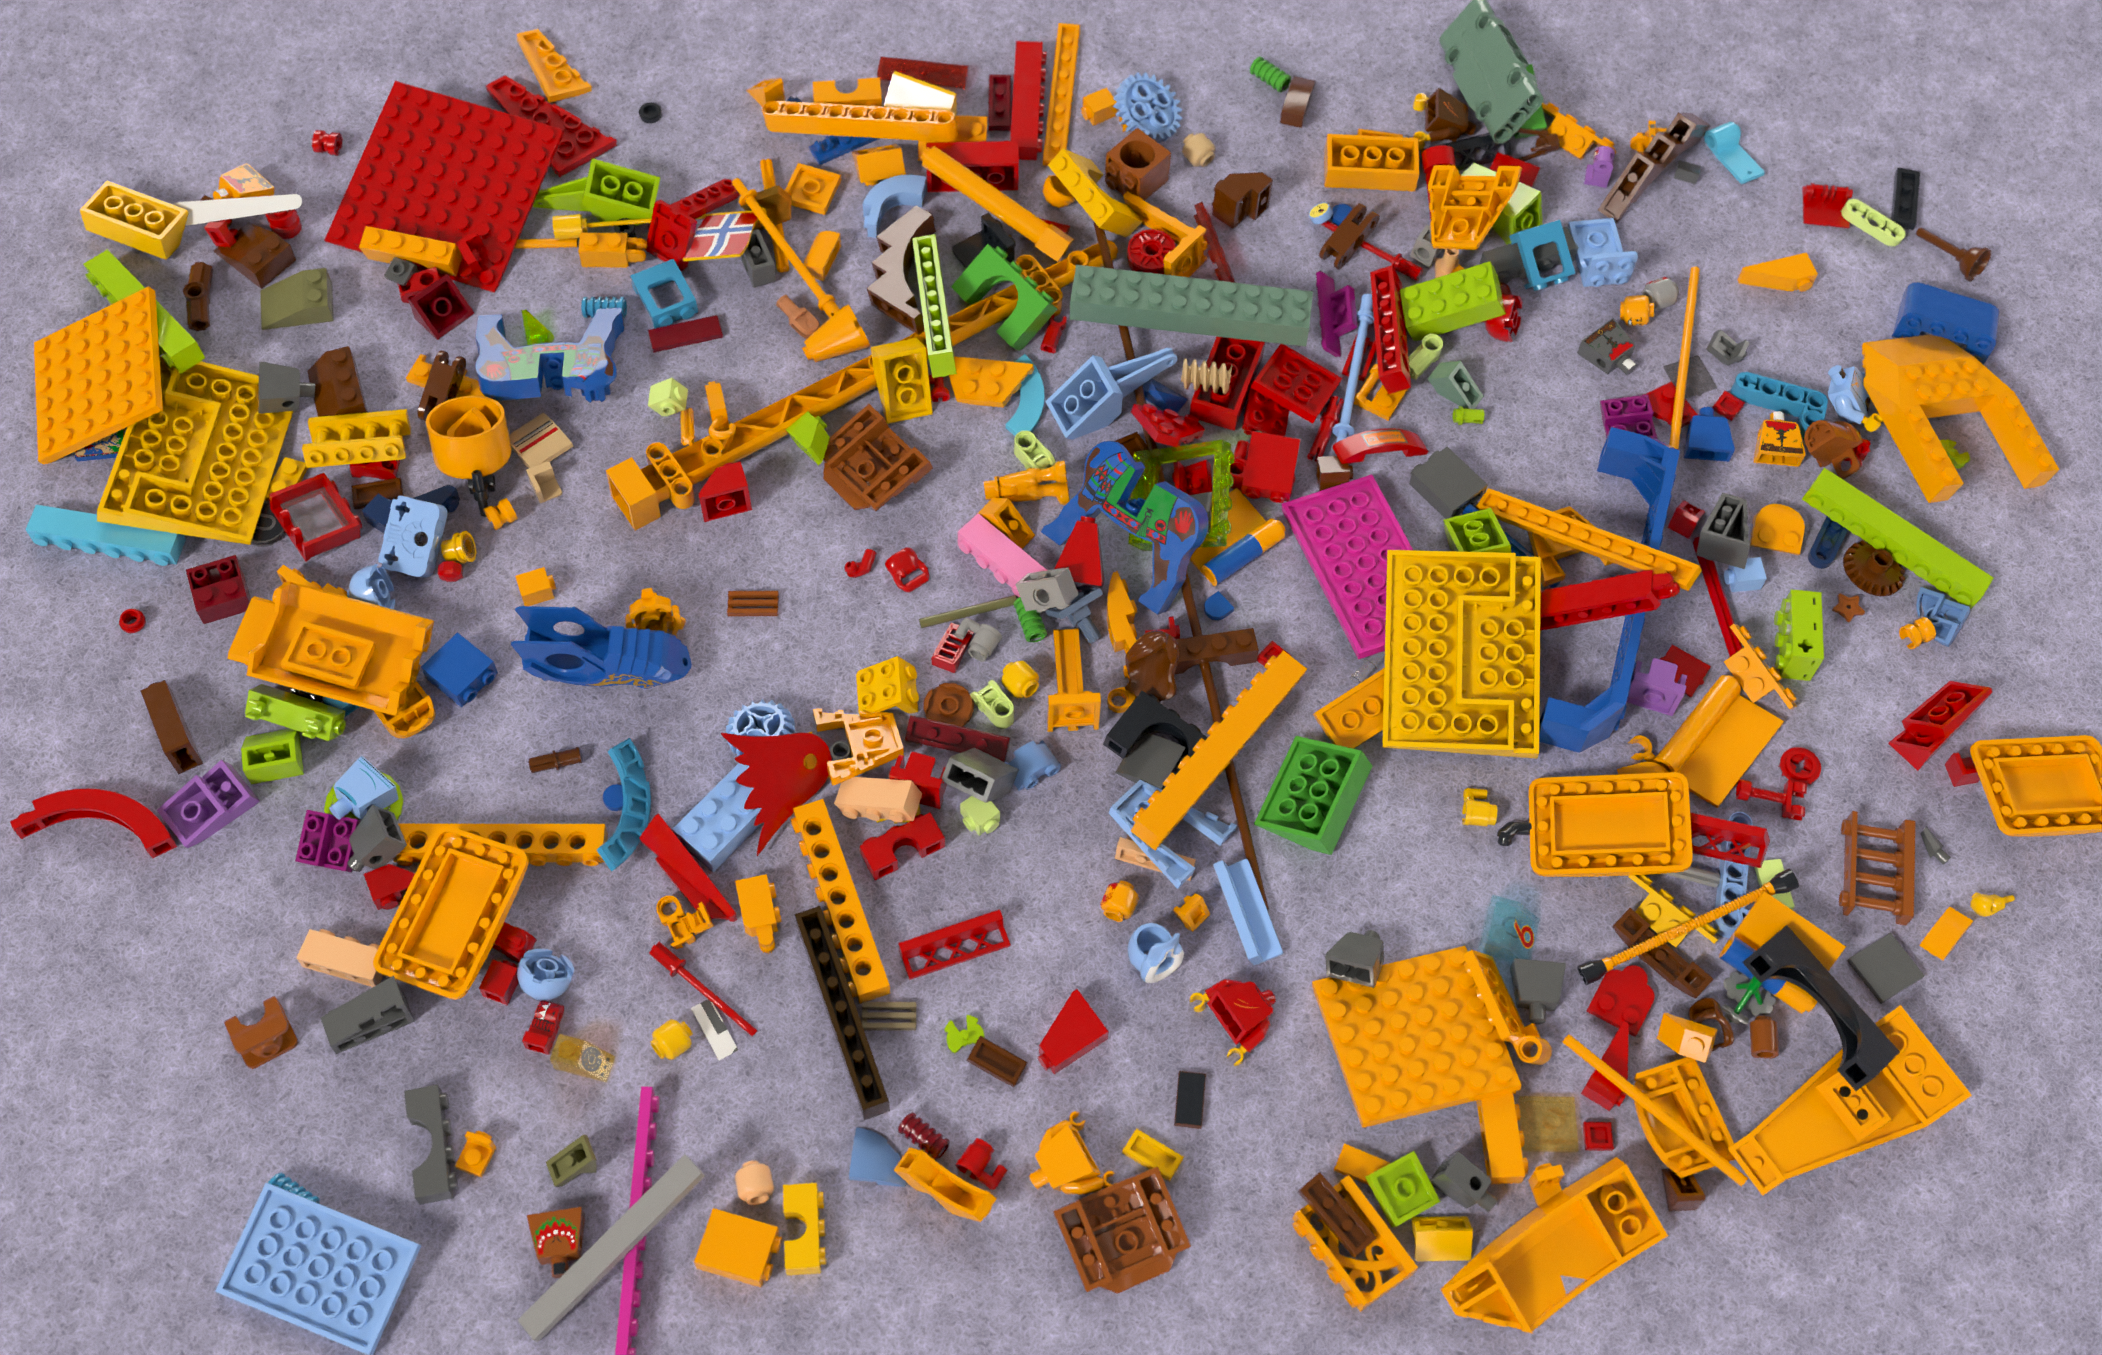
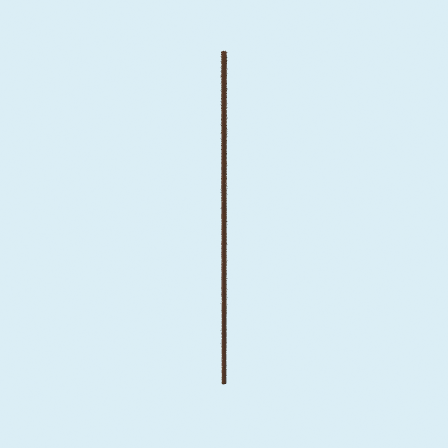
[1094,222,1269,911]

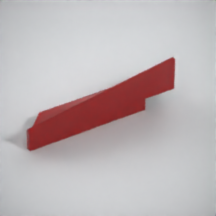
[639,813,738,922]

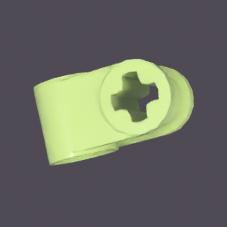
[1014,431,1056,470]
[970,680,1014,729]

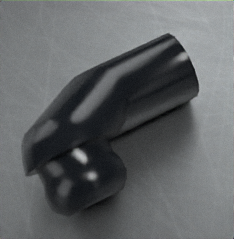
[1497,822,1532,846]

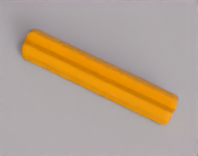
[680,408,695,446]

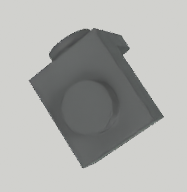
[384,257,420,286]
[1706,329,1749,366]

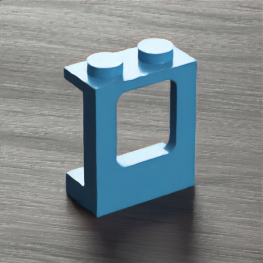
[1510,220,1575,291]
[630,259,698,328]

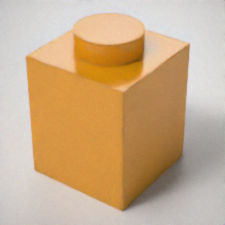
[1081,87,1117,126]
[515,567,557,606]

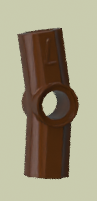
[183,262,213,331]

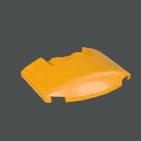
[1634,1057,1736,1178]

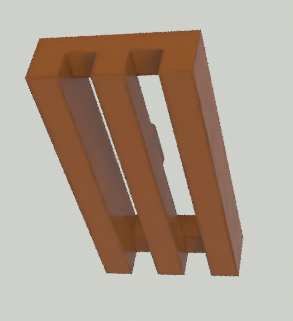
[727,591,779,616]

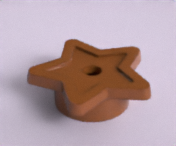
[1832,593,1865,622]

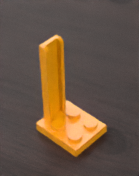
[1124,191,1207,277]
[1047,628,1101,732]

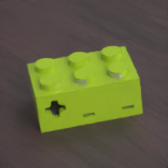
[1774,589,1824,681]

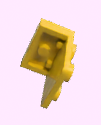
[856,656,919,714]

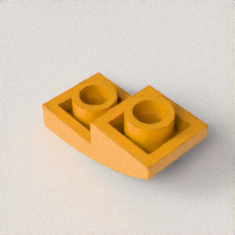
[1919,906,1973,960]

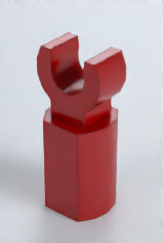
[1040,314,1067,354]

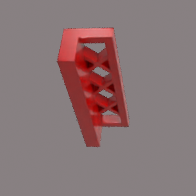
[1690,813,1770,868]
[898,909,1011,980]

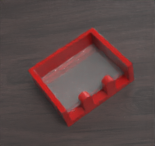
[269,473,362,562]

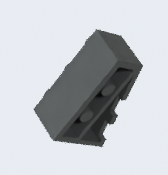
[1696,493,1750,569]
[321,976,415,1054]

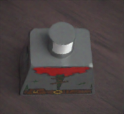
[1577,318,1637,375]

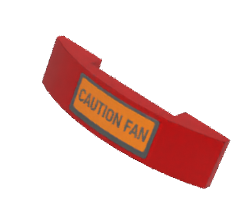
[1332,428,1428,464]

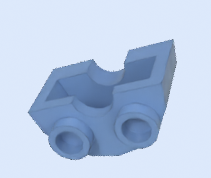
[1005,740,1061,791]

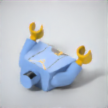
[1828,365,1883,432]

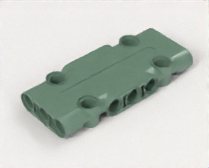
[1439,0,1544,144]

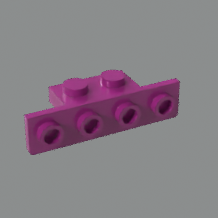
[1316,271,1358,357]

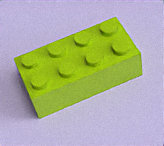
[1400,261,1505,341]

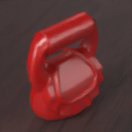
[885,547,930,592]

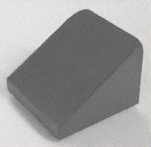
[1674,160,1701,184]

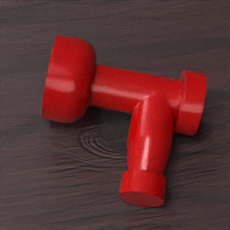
[929,372,950,402]

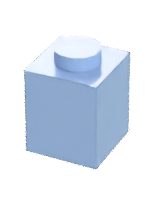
[1724,557,1767,592]

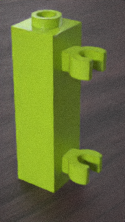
[245,684,346,741]

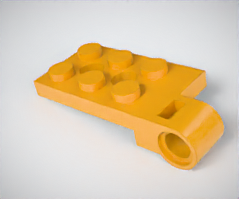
[1463,950,1552,1065]

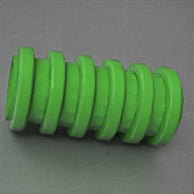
[1250,56,1291,93]
[1014,597,1047,643]

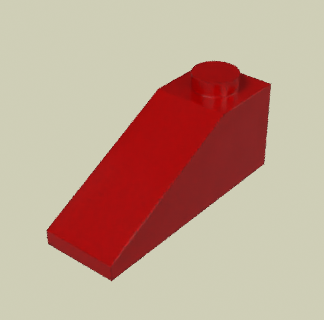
[1581,1021,1629,1111]

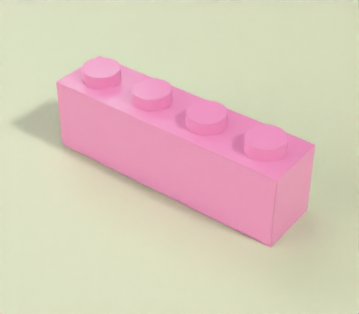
[958,514,1047,598]

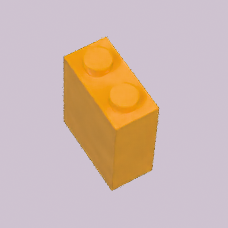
[694,1208,782,1288]

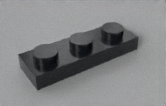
[1891,168,1920,230]

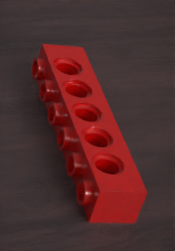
[1370,265,1411,395]

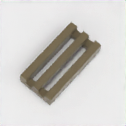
[862,1002,917,1031]

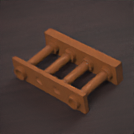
[1839,811,1915,925]

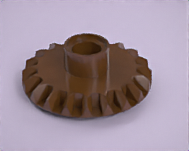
[1843,540,1906,596]

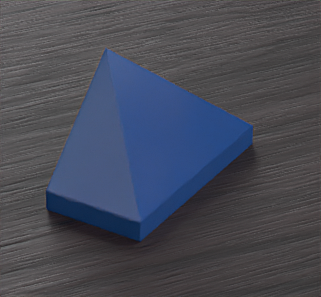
[1142,378,1188,413]

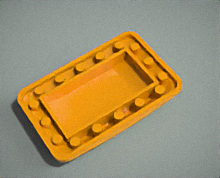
[1970,735,2102,837]
[1529,772,1693,877]
[373,826,529,1000]

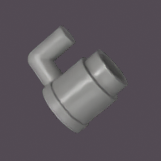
[954,618,1002,662]

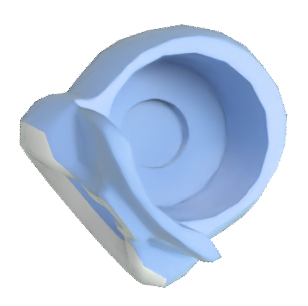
[1128,923,1184,983]

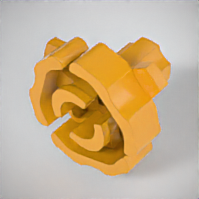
[625,588,686,638]

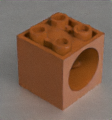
[1105,128,1171,201]

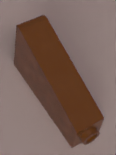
[140,680,203,774]

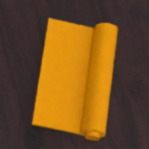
[1653,675,1784,808]

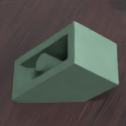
[1428,361,1484,409]

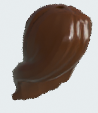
[1125,630,1180,702]

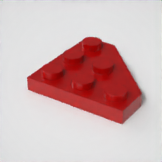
[1131,403,1205,447]

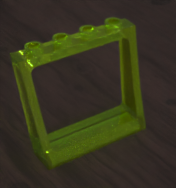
[1128,439,1234,551]

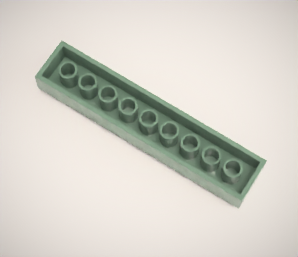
[1069,265,1313,347]

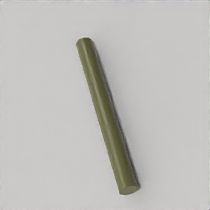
[919,595,1017,628]

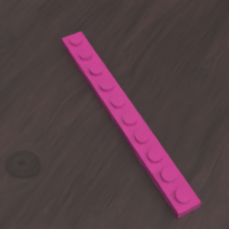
[615,1086,659,1355]

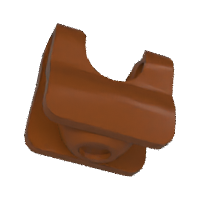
[224,996,298,1069]

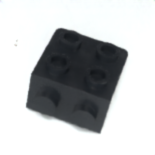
[952,212,1016,268]

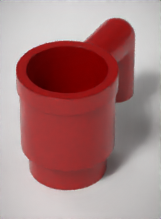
[955,1138,1008,1190]

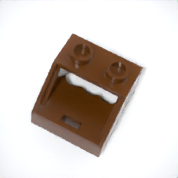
[1212,172,1273,229]

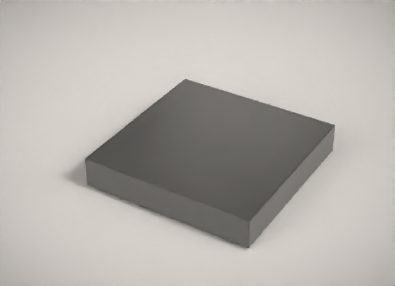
[1847,933,1925,1004]

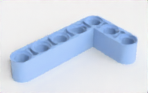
[1713,812,1753,938]

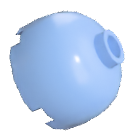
[347,564,395,610]
[517,949,574,1000]

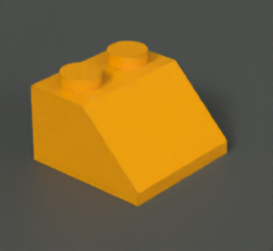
[851,144,906,186]

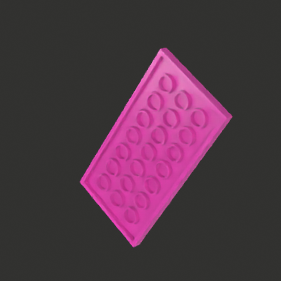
[1282,474,1413,660]

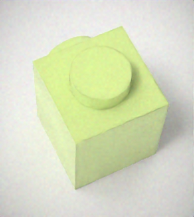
[648,378,688,416]
[960,796,1000,836]

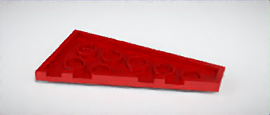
[486,75,617,178]

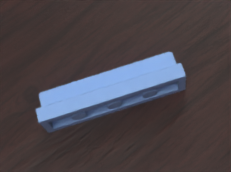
[1213,859,1283,965]

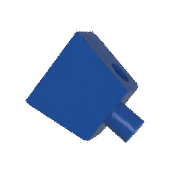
[1683,407,1735,462]

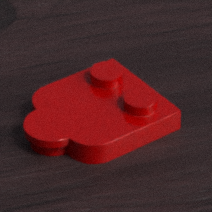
[1586,965,1655,1037]

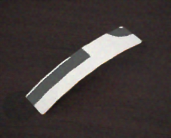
[691,999,738,1060]

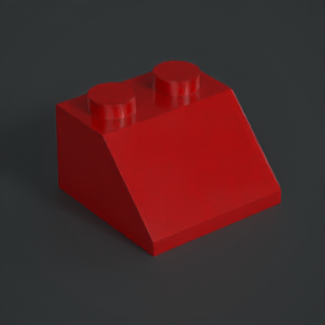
[698,461,752,522]

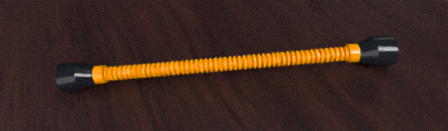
[1577,869,1799,985]

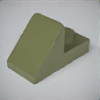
[546,1134,597,1187]

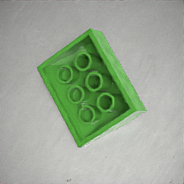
[1254,736,1372,855]

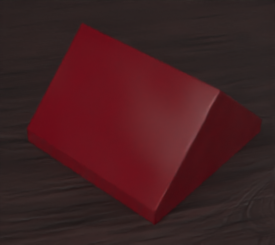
[408,274,475,340]

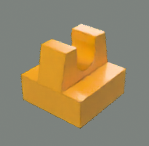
[1173,893,1210,932]

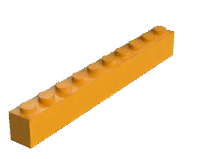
[1131,650,1307,851]

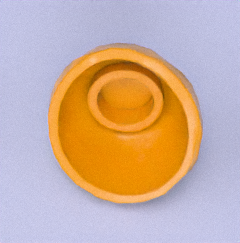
[1042,175,1075,208]

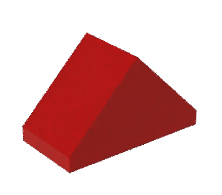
[1667,500,1706,539]

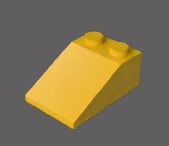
[871,338,933,424]

